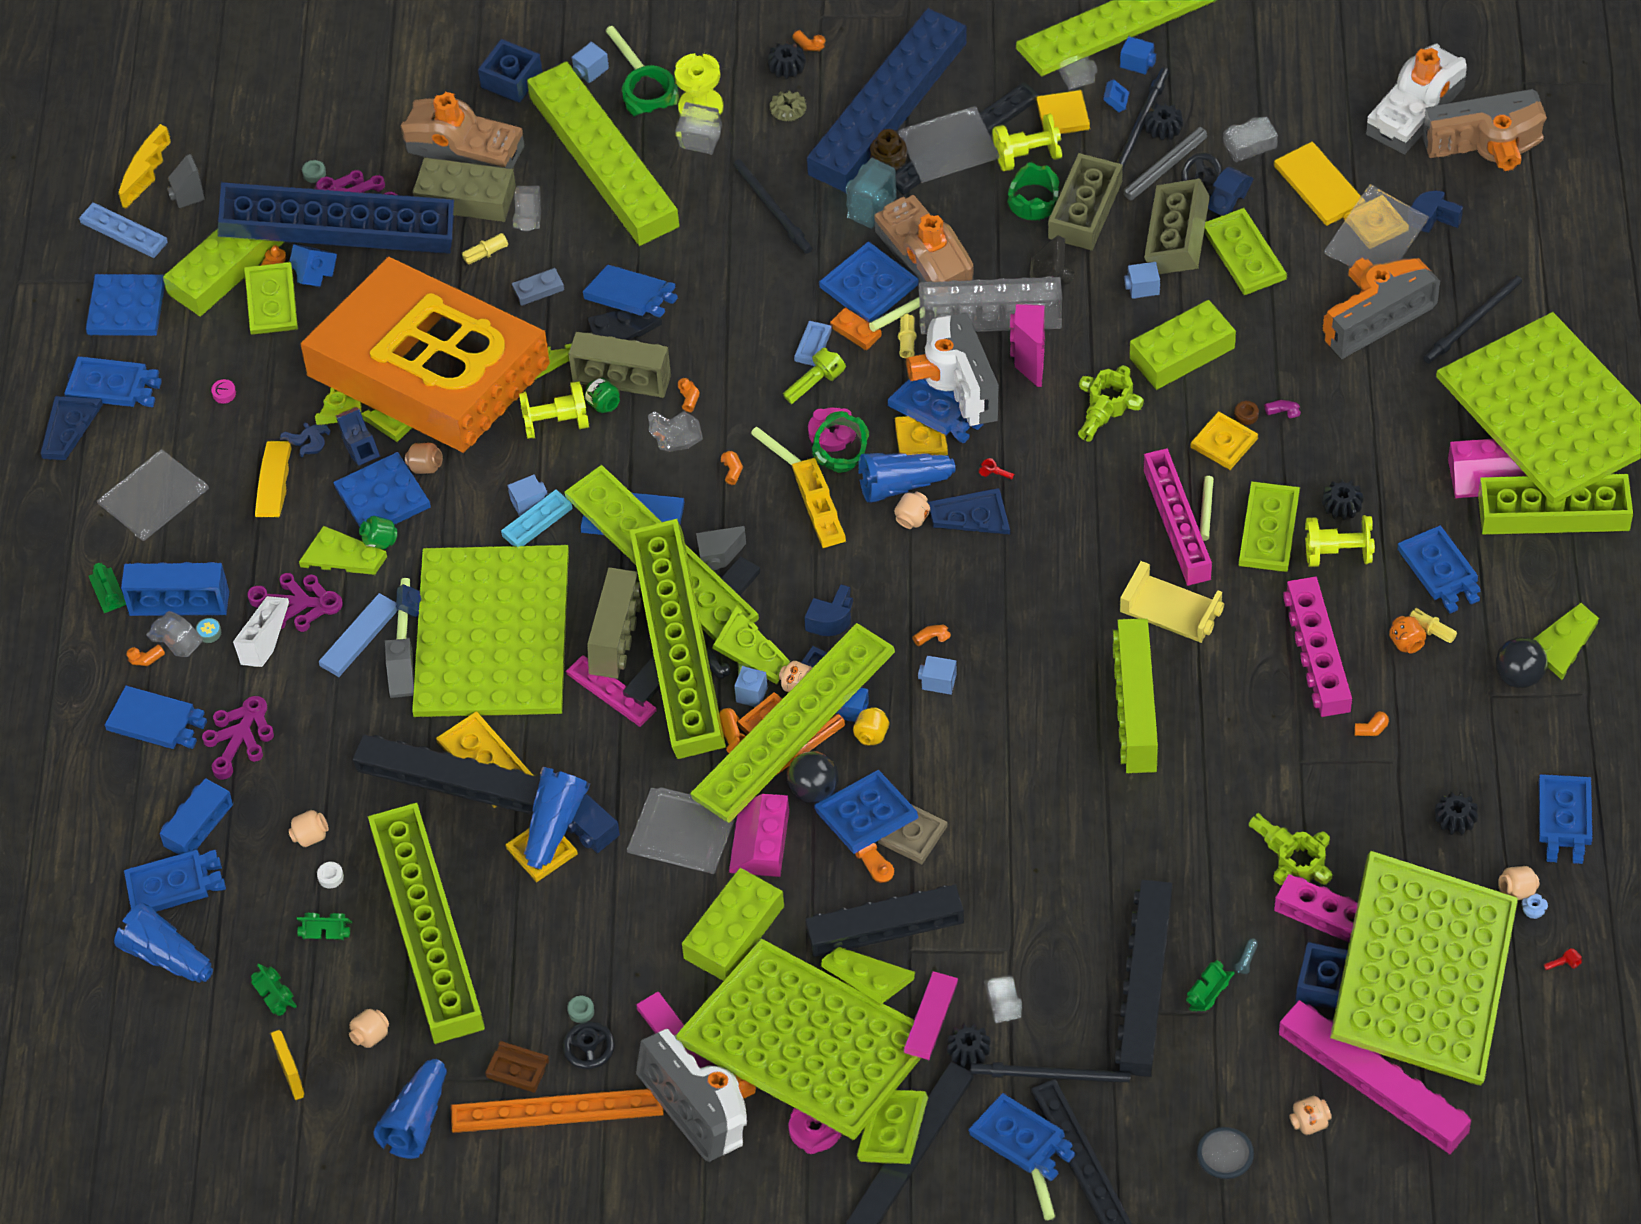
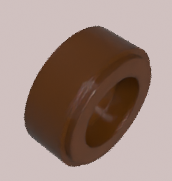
[1234,401,1259,425]

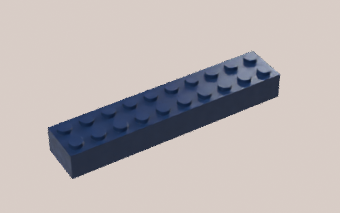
[807,9,966,193]
[218,182,454,253]

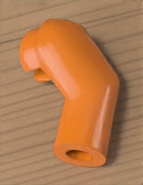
[721,451,743,485]
[126,645,165,666]
[1355,711,1389,736]

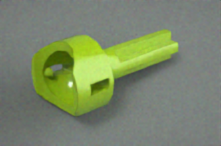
[783,348,846,404]

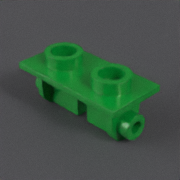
[88,563,126,613]
[297,913,352,940]
[1186,960,1234,1011]
[251,964,297,1016]

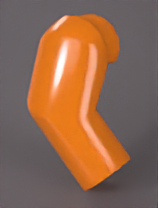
[793,31,825,51]
[677,378,699,412]
[912,624,951,646]

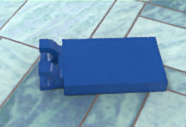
[583,265,678,317]
[64,357,162,407]
[888,379,983,443]
[1397,525,1480,614]
[105,686,207,749]
[1539,775,1592,864]
[124,849,226,912]
[969,1093,1075,1181]

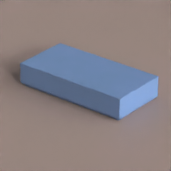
[794,321,832,366]

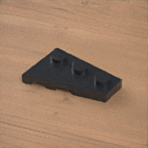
[588,310,662,340]

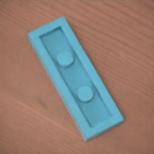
[501,490,573,547]

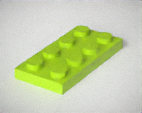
[1204,208,1287,295]
[1239,481,1300,572]

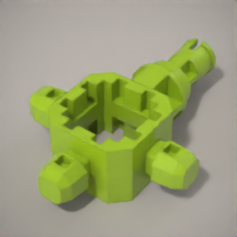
[1078,365,1144,442]
[1249,813,1332,885]

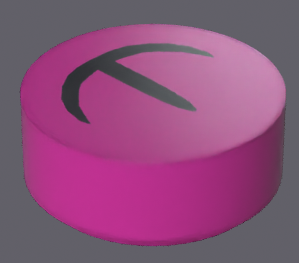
[211,380,236,403]

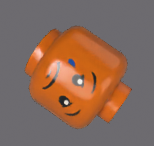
[1389,616,1426,653]

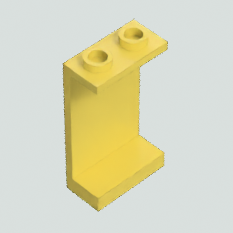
[1120,561,1224,643]

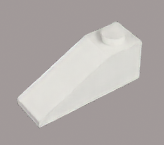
[233,596,289,667]

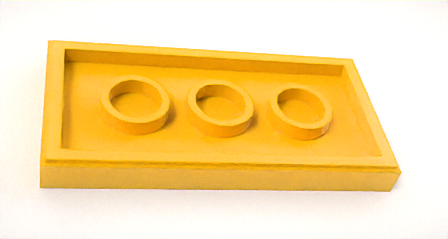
[1274,142,1365,226]
[436,711,533,808]

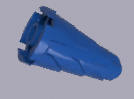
[859,453,955,503]
[524,767,590,870]
[114,903,213,983]
[374,1059,447,1159]

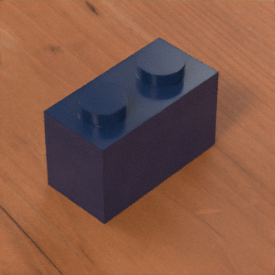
[567,793,620,854]

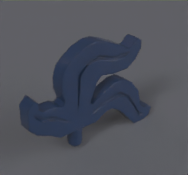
[280,423,330,457]

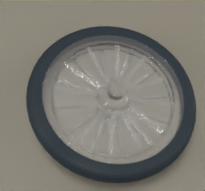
[1197,1127,1254,1179]

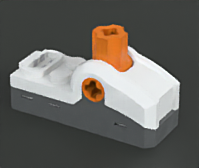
[1366,44,1467,155]
[906,313,999,426]
[636,1028,756,1161]

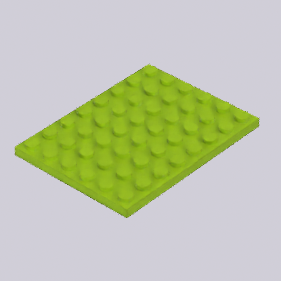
[1436,312,1641,504]
[413,545,569,717]
[1330,851,1518,1086]
[676,939,921,1140]

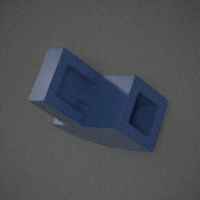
[1208,167,1254,216]
[1407,191,1463,233]
[335,407,380,466]
[805,585,853,636]

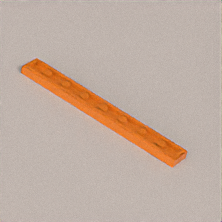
[451,1089,664,1132]

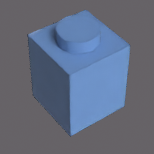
[572,42,609,83]
[1124,262,1160,298]
[508,475,547,516]
[918,656,957,695]
[734,666,768,707]

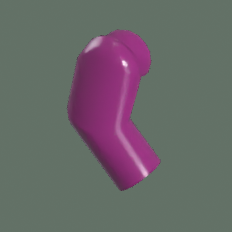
[1265,400,1301,418]

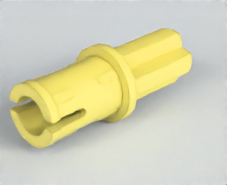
[462,233,508,264]
[898,314,917,359]
[1410,608,1457,643]

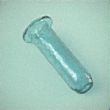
[1235,939,1257,974]

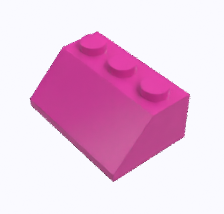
[1010,304,1045,387]
[1448,439,1527,498]
[729,794,789,877]

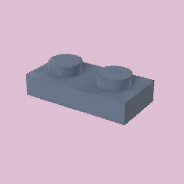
[512,268,564,306]

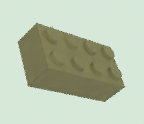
[1048,153,1122,250]
[413,158,516,222]
[1144,179,1210,274]
[569,332,671,398]
[588,568,642,679]

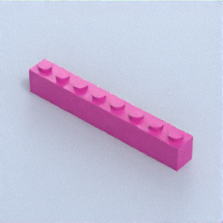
[1279,1000,1471,1154]

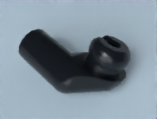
[706,648,731,678]

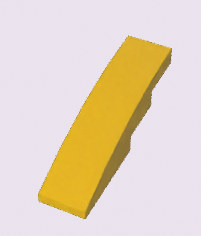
[119,124,171,208]
[255,441,291,517]
[792,458,846,548]

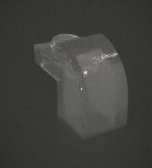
[513,186,541,231]
[648,411,703,452]
[146,611,204,657]
[984,975,1023,1023]

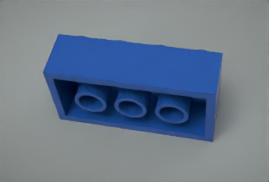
[121,562,229,616]

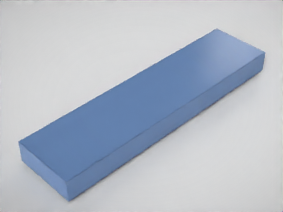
[79,203,168,258]
[319,593,399,677]

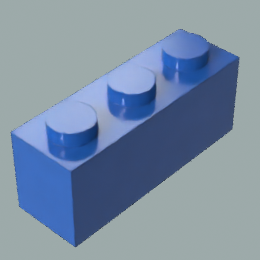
[160,778,233,855]

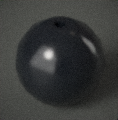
[1496,637,1548,688]
[787,751,839,803]

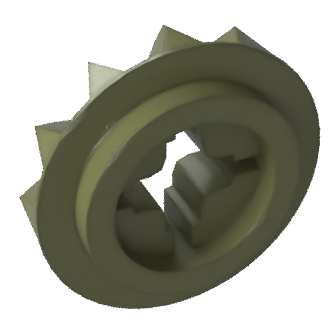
[770,90,806,121]

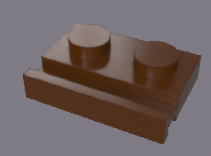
[486,1041,549,1093]

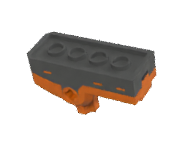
[1323,258,1440,359]

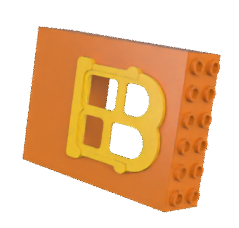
[301,257,550,453]

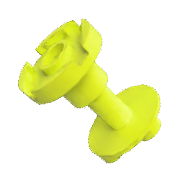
[675,54,723,126]
[992,114,1062,171]
[519,381,589,439]
[1305,515,1375,567]

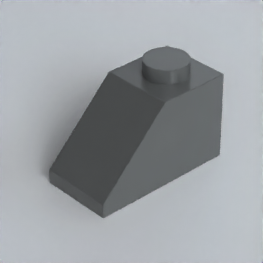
[167,154,205,208]
[696,526,746,570]
[385,638,414,698]

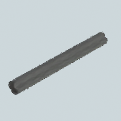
[1123,127,1207,200]

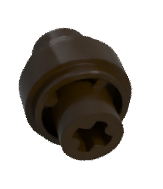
[870,129,907,174]

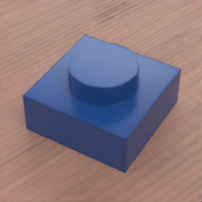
[1103,79,1129,112]

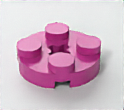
[808,408,856,452]
[789,1108,842,1154]

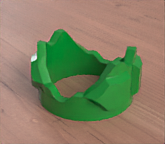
[622,66,679,117]
[1007,163,1059,220]
[812,411,869,473]

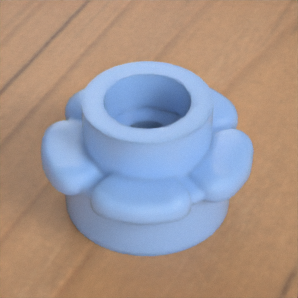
[1522,894,1548,919]

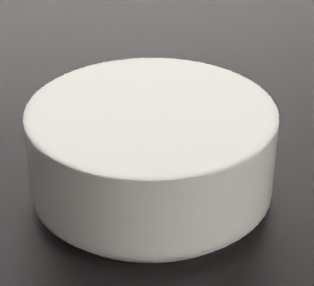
[317,862,344,888]

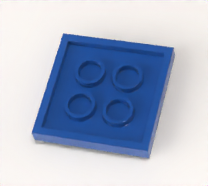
[819,242,919,323]
[86,274,165,335]
[334,452,431,527]
[814,770,919,854]

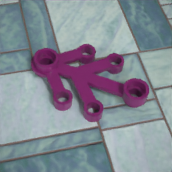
[315,170,397,195]
[248,573,343,632]
[202,696,274,780]

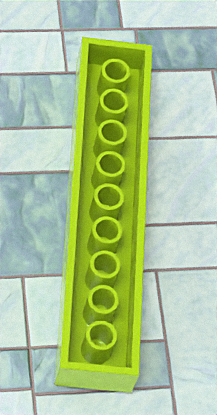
[527,62,679,246]
[630,519,726,759]
[368,803,485,1044]

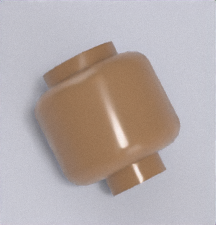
[405,443,443,474]

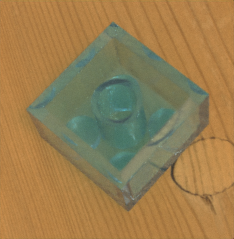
[846,158,896,229]

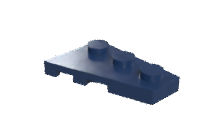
[41,396,103,460]
[928,488,1010,534]

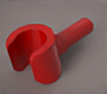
[979,458,1014,480]
[1544,949,1582,970]

